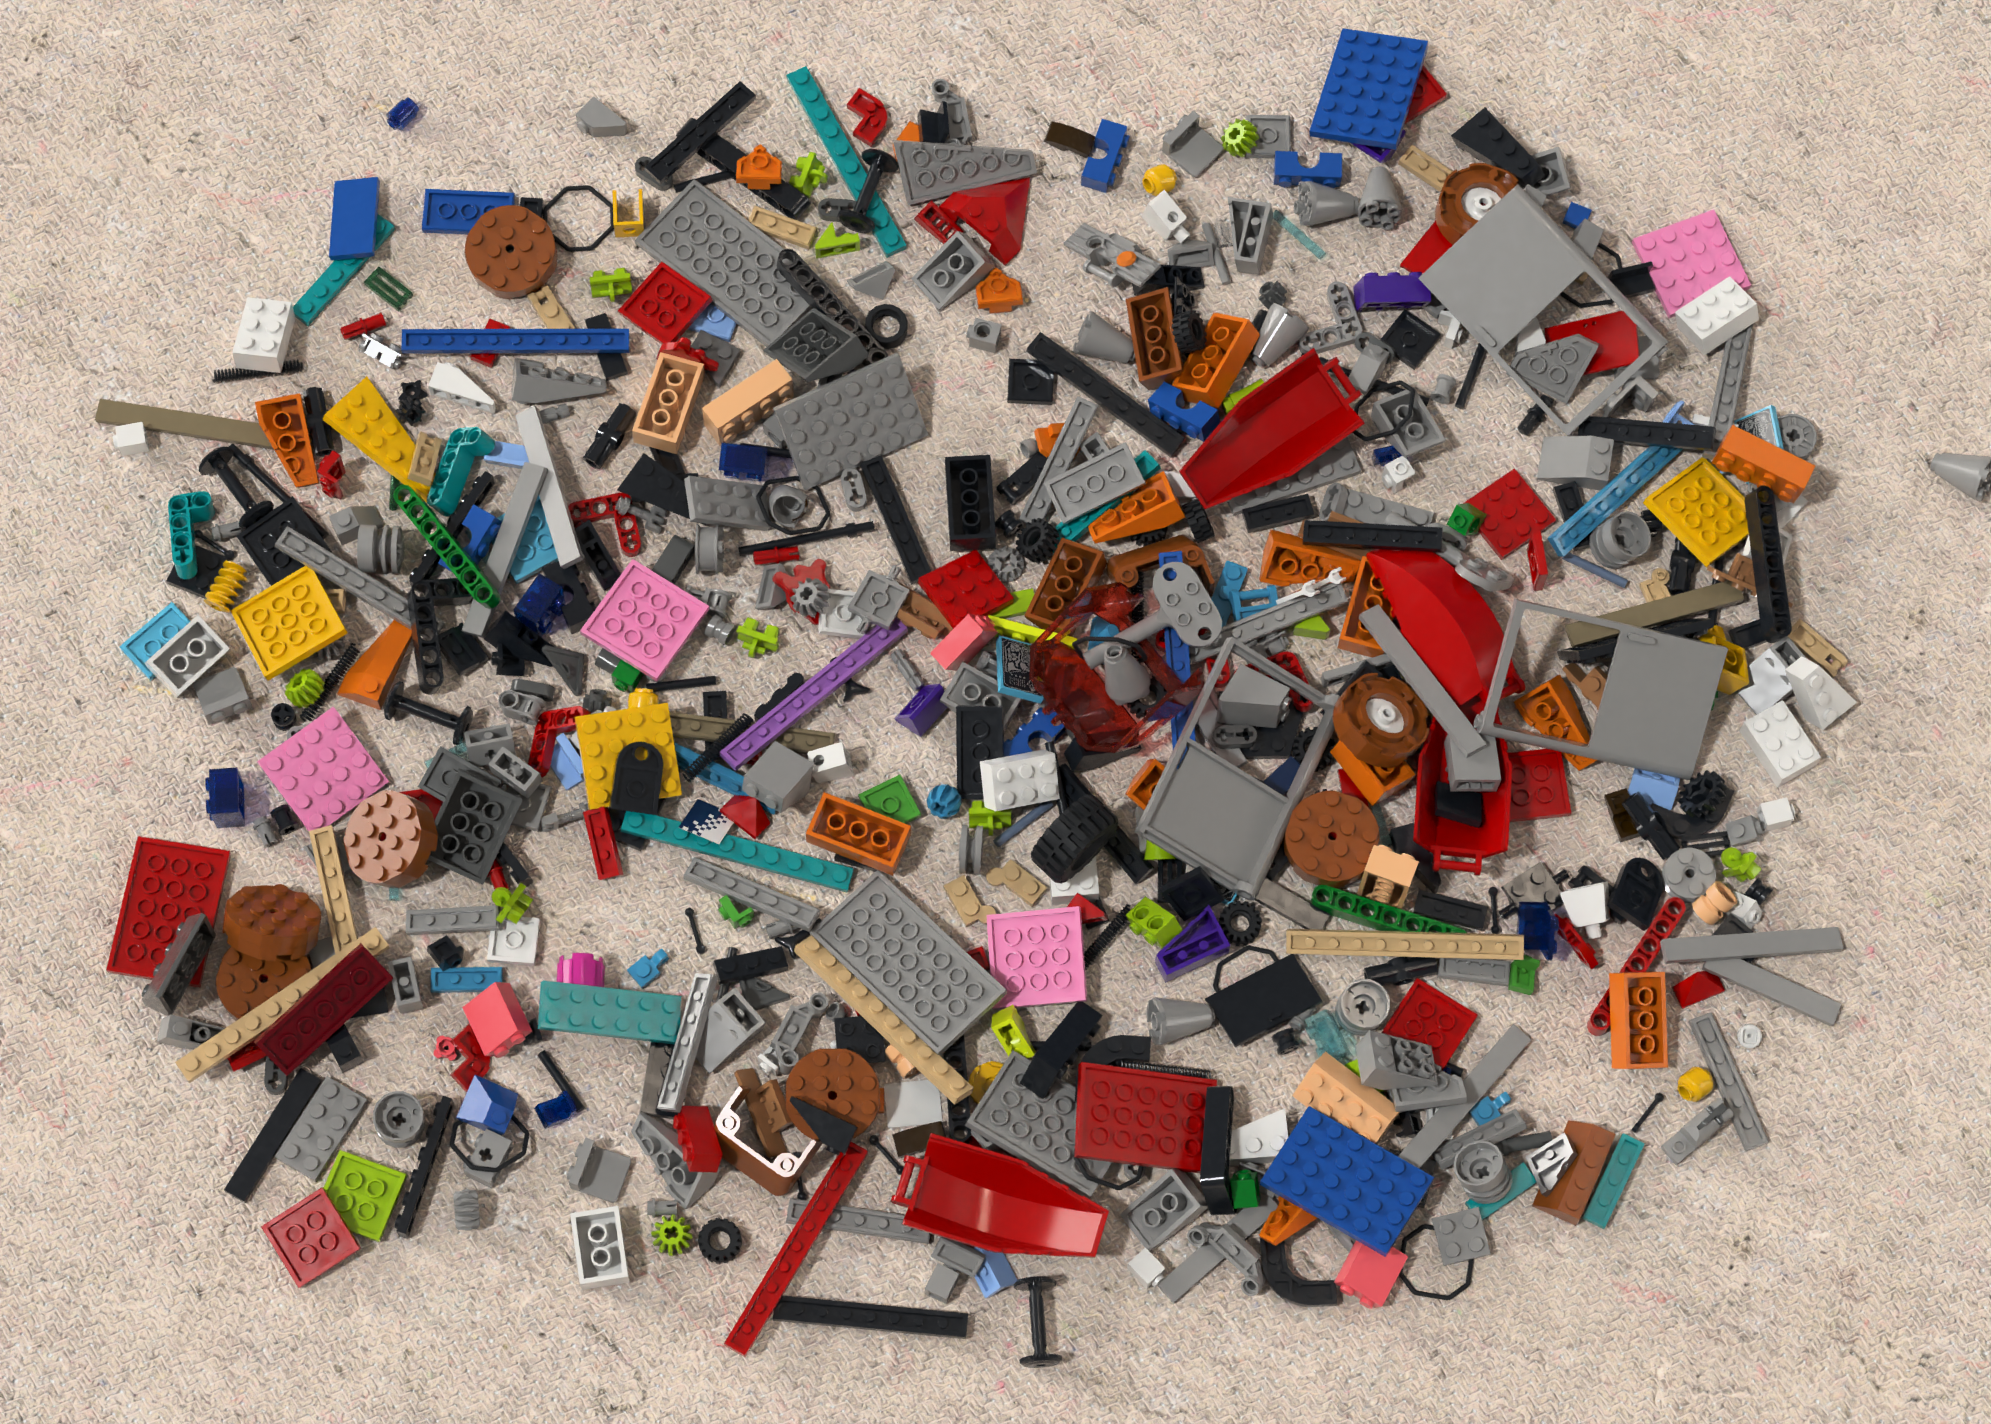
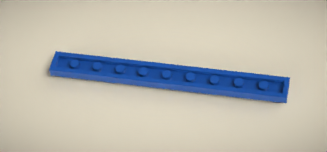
[401,329,629,354]
[1159,551,1196,769]

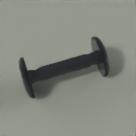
[837,149,899,233]
[199,446,274,529]
[384,681,473,745]
[1014,1276,1062,1368]

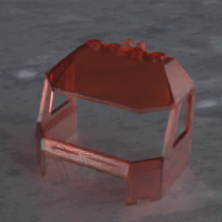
[1029,582,1205,753]

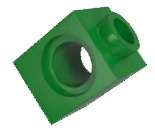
[1447,503,1487,536]
[611,660,644,693]
[1230,1169,1261,1209]

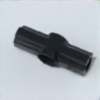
[303,387,335,457]
[583,403,636,469]
[1668,537,1696,595]
[1622,792,1680,860]
[1363,957,1438,986]

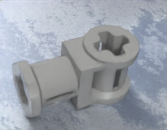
[685,585,732,618]

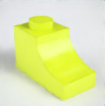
[991,1005,1035,1059]

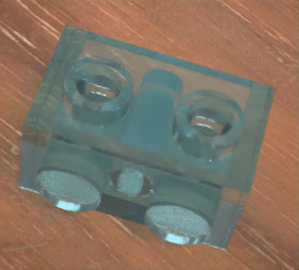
[1305,1009,1351,1060]

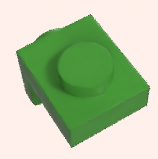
[718,895,754,929]
[1508,955,1540,995]

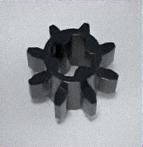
[395,396,426,426]
[1640,510,1662,537]

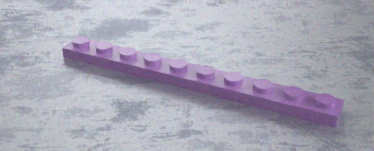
[720,617,908,771]

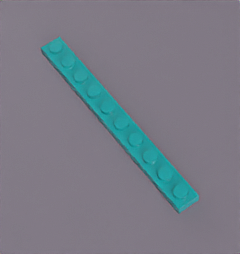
[786,66,907,258]
[621,811,854,893]

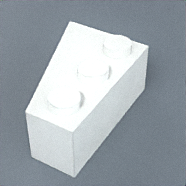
[1785,656,1857,730]
[1229,1108,1288,1166]

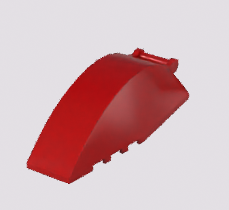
[1179,348,1365,509]
[1366,549,1526,708]
[1413,695,1512,876]
[891,1133,1109,1258]

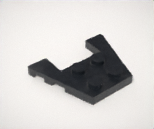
[1218,691,1307,759]

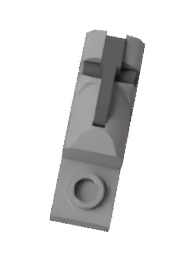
[1660,1098,1733,1166]

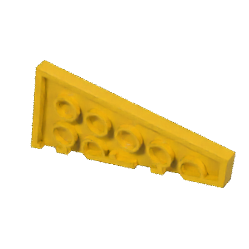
[323,376,436,503]

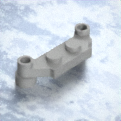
[932,79,972,145]
[770,993,828,1075]
[1187,1222,1266,1296]

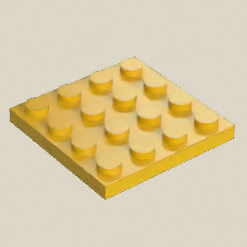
[1643,457,1749,567]
[230,566,348,681]
[575,703,682,810]

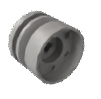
[1589,511,1651,569]
[357,525,405,573]
[1335,979,1390,1036]
[373,1091,425,1148]
[1453,1140,1512,1204]

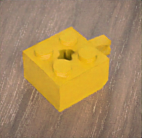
[1699,625,1749,695]

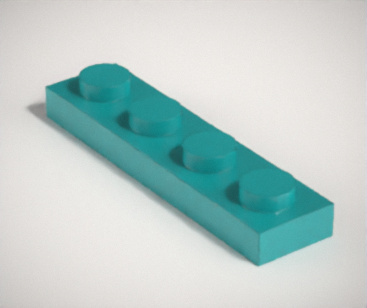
[1582,1133,1645,1229]

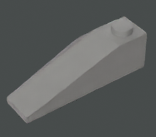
[1520,147,1571,196]
[511,358,607,404]
[631,1112,722,1209]

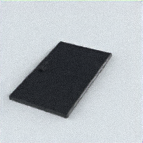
[1205,954,1322,1047]

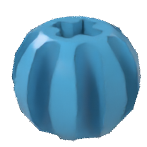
[927,784,962,819]

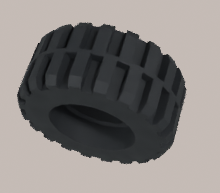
[1031,794,1119,884]

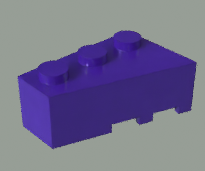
[1353,272,1431,313]
[1155,905,1230,983]

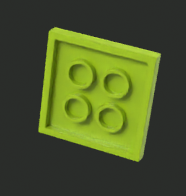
[324,1150,407,1243]

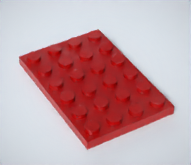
[106,836,231,988]
[1074,1062,1217,1173]

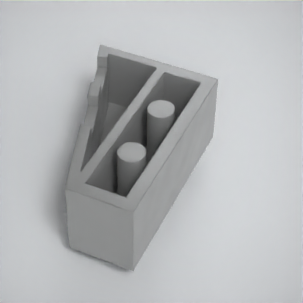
[1228,197,1274,275]

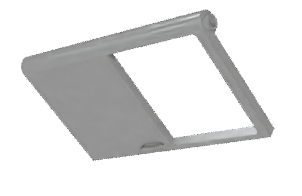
[1418,184,1668,436]
[1474,598,1728,780]
[1134,636,1340,901]

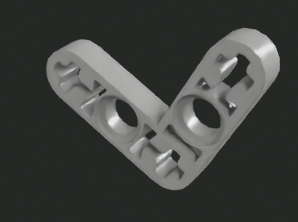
[1298,281,1362,354]

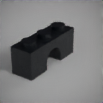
[542,561,596,634]

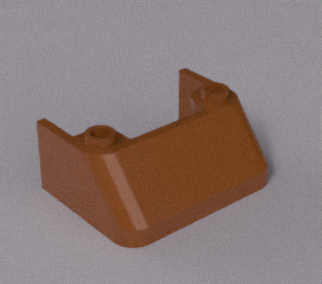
[1106,535,1215,623]
[714,1086,823,1196]

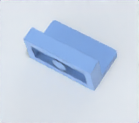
[484,441,529,469]
[550,733,584,791]
[1628,768,1680,810]
[974,1247,1017,1298]

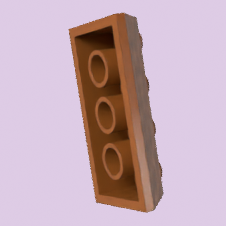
[1126,287,1183,390]
[1024,538,1107,637]
[1532,1120,1616,1226]

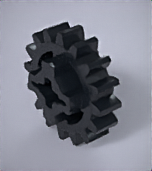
[1678,770,1727,818]

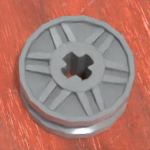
[1778,414,1817,460]
[959,825,983,875]

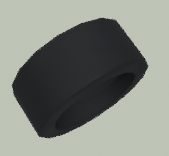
[865,304,908,350]

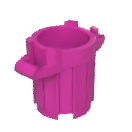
[539,953,605,1001]

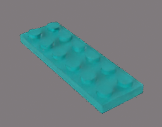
[538,980,681,1044]

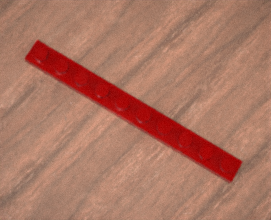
[724,1142,868,1357]

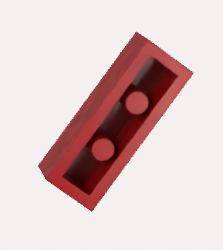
[673,1105,723,1173]

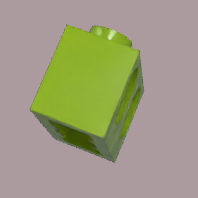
[1126,896,1183,949]

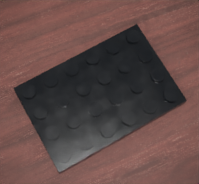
[1557,618,1714,664]

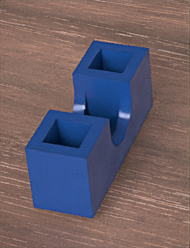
[1081,119,1130,193]
[1273,151,1342,188]
[1148,381,1220,442]
[438,504,502,573]
[1004,704,1068,757]

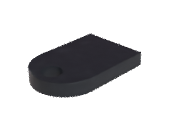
[609,742,663,815]
[1606,858,1663,931]

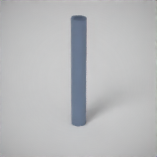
[1562,552,1628,588]
[993,801,1053,847]

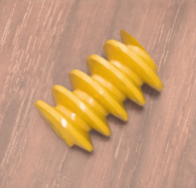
[204,560,248,613]

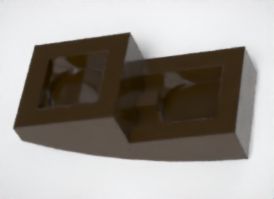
[1044,121,1095,158]
[1604,788,1640,843]
[892,1121,946,1158]

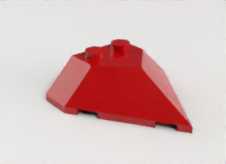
[939,177,1030,266]

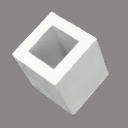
[113,422,149,456]
[1756,797,1795,832]
[1127,1247,1165,1289]

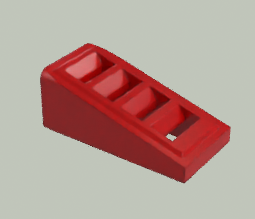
[914,200,963,244]

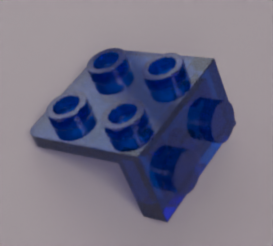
[1516,902,1559,961]

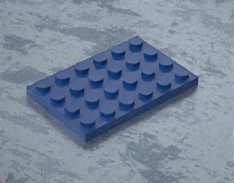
[1309,28,1429,150]
[1260,1106,1434,1257]

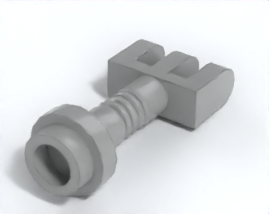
[615,497,667,533]
[541,803,589,832]

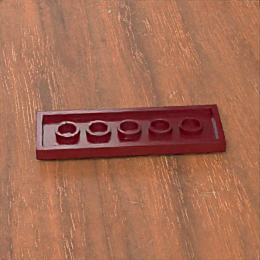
[254,943,393,1076]

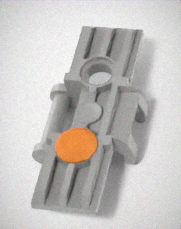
[1063,223,1161,287]

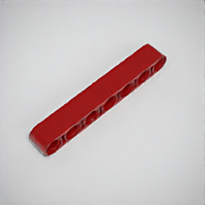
[1587,897,1686,1036]

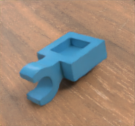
[627,949,669,989]
[1469,1092,1511,1126]

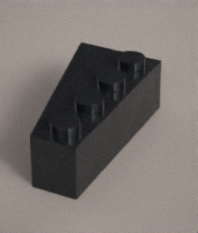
[1451,107,1545,188]
[617,453,706,526]
[1020,1002,1103,1099]

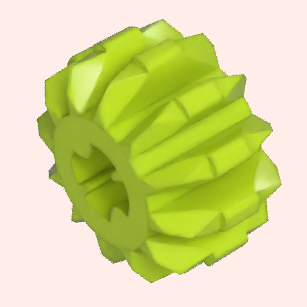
[1221,118,1259,157]
[285,668,325,708]
[651,1214,693,1256]

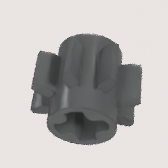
[1258,281,1287,309]
[583,689,612,713]

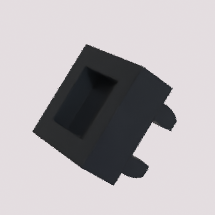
[1393,1111,1421,1138]

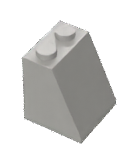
[1216,664,1291,728]
[742,741,814,813]

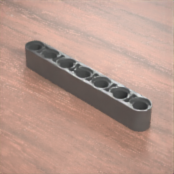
[595,535,695,674]

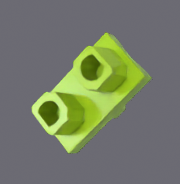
[789,152,828,198]
[589,268,632,302]
[737,617,779,658]
[969,800,1011,836]
[1721,847,1761,882]
[492,883,533,924]

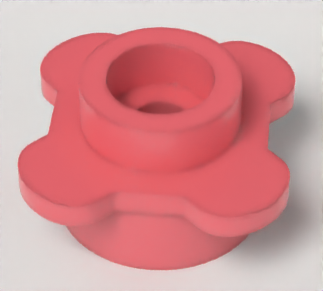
[433,1035,457,1061]

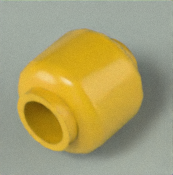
[1142,164,1177,196]
[628,688,658,709]
[1677,1066,1713,1102]

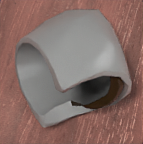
[769,485,808,528]

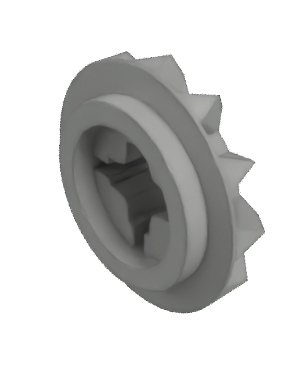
[987,546,1024,582]

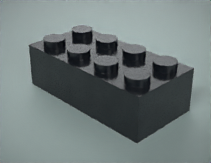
[945,455,996,551]

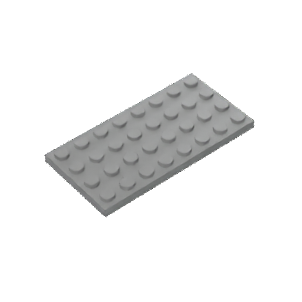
[635,179,829,347]
[809,870,1007,1055]

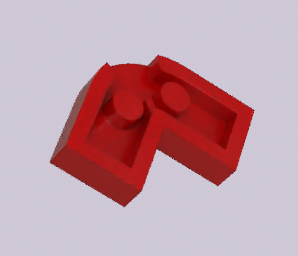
[847,88,887,147]
[1548,913,1599,969]
[450,1024,490,1092]

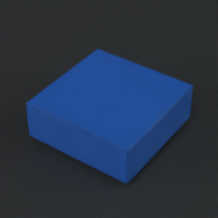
[1562,202,1592,229]

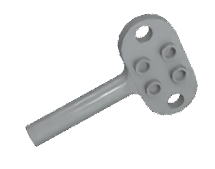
[1384,511,1515,592]
[1082,562,1222,670]

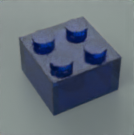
[718,443,770,482]
[513,573,566,637]
[205,767,245,828]

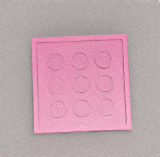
[1632,209,1751,318]
[580,559,709,681]
[257,706,389,832]
[987,906,1087,1010]

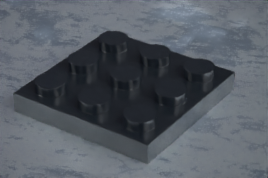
[236,496,332,586]

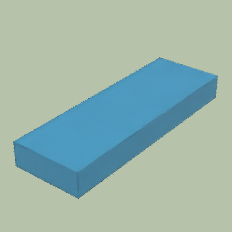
[430,967,503,993]

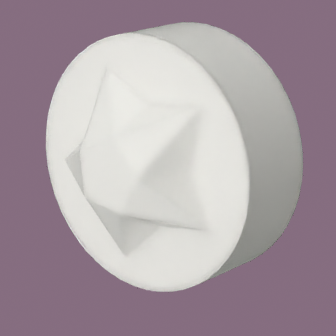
[1737,1024,1762,1048]

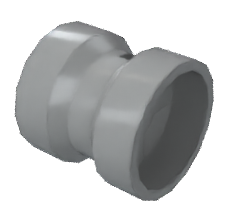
[705,615,736,646]

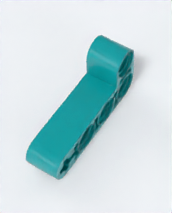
[427,427,495,517]
[168,491,215,579]

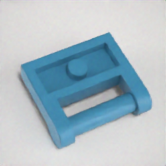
[1229,585,1278,622]

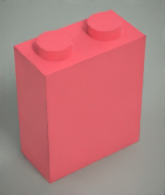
[930,614,998,671]
[462,982,532,1058]
[1334,1240,1408,1309]

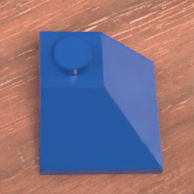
[456,1075,518,1136]

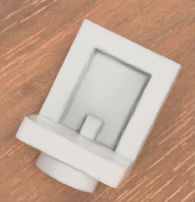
[1438,310,1463,349]
[1382,456,1415,493]
[1723,891,1762,929]
[757,1045,780,1077]

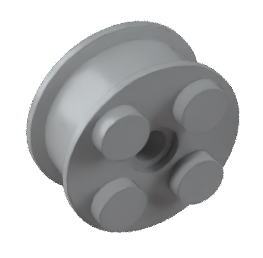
[695,524,724,575]
[1661,848,1716,903]

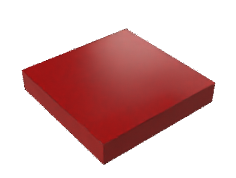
[1526,531,1548,591]

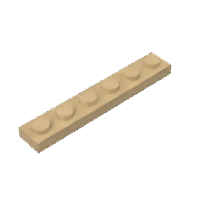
[309,825,358,954]

